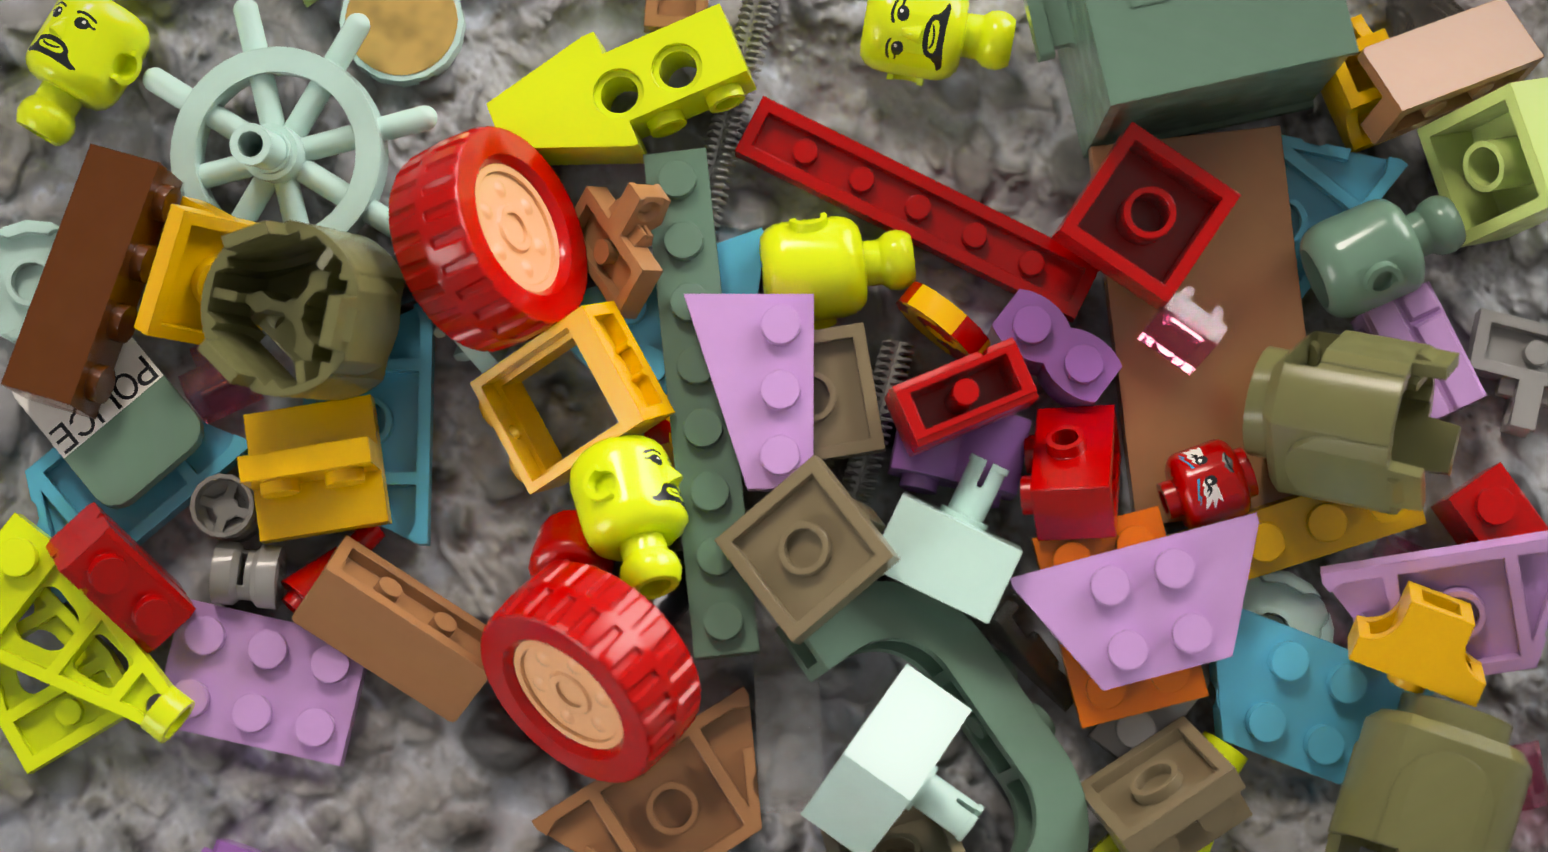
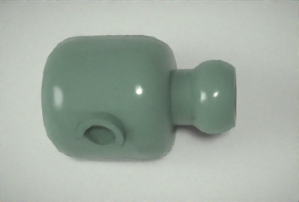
[1300,195,1466,319]

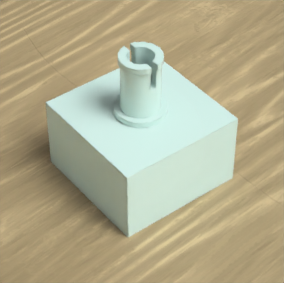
[883,453,1023,624]
[800,664,985,852]

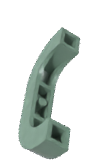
[774,581,1089,852]

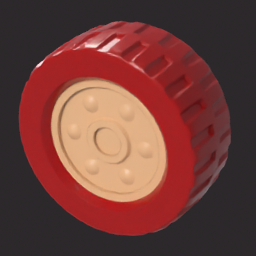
[389,126,588,352]
[480,551,701,783]

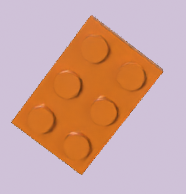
[1030,506,1209,729]

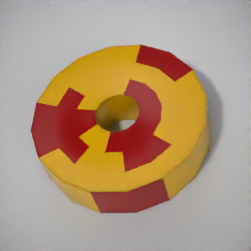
[896,281,992,360]

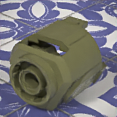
[197,220,405,401]
[1243,330,1462,515]
[1325,692,1533,852]

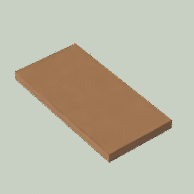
[1088,125,1306,523]

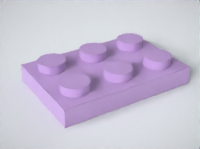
[158,599,367,767]

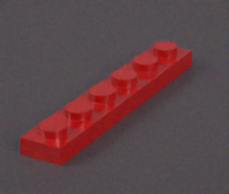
[735,96,1099,323]

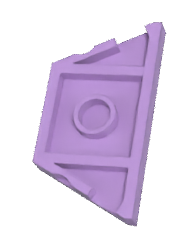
[1009,512,1259,691]
[1320,530,1548,676]

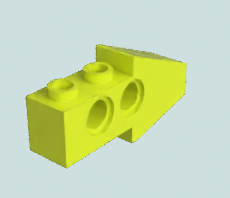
[486,3,757,165]

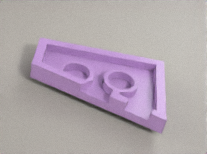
[684,294,814,492]

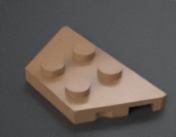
[532,686,762,852]

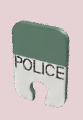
[12,336,204,509]

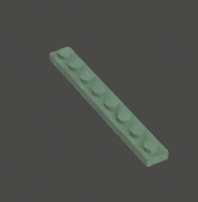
[643,148,761,661]

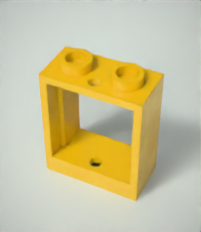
[470,300,675,495]

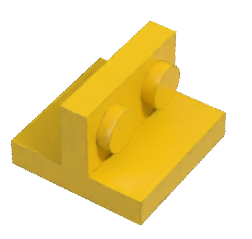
[134,196,263,345]
[237,394,392,544]

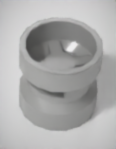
[189,473,259,543]
[209,540,287,610]

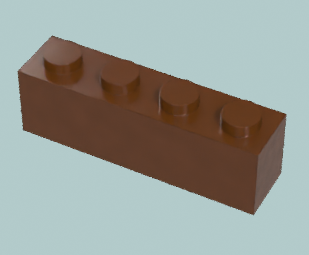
[1,144,183,420]

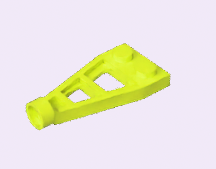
[0,512,195,744]
[0,587,126,774]

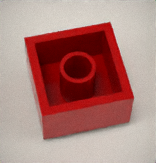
[1051,122,1241,309]

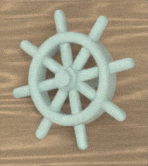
[142,0,437,238]

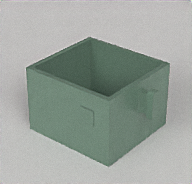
[1023,0,1359,159]

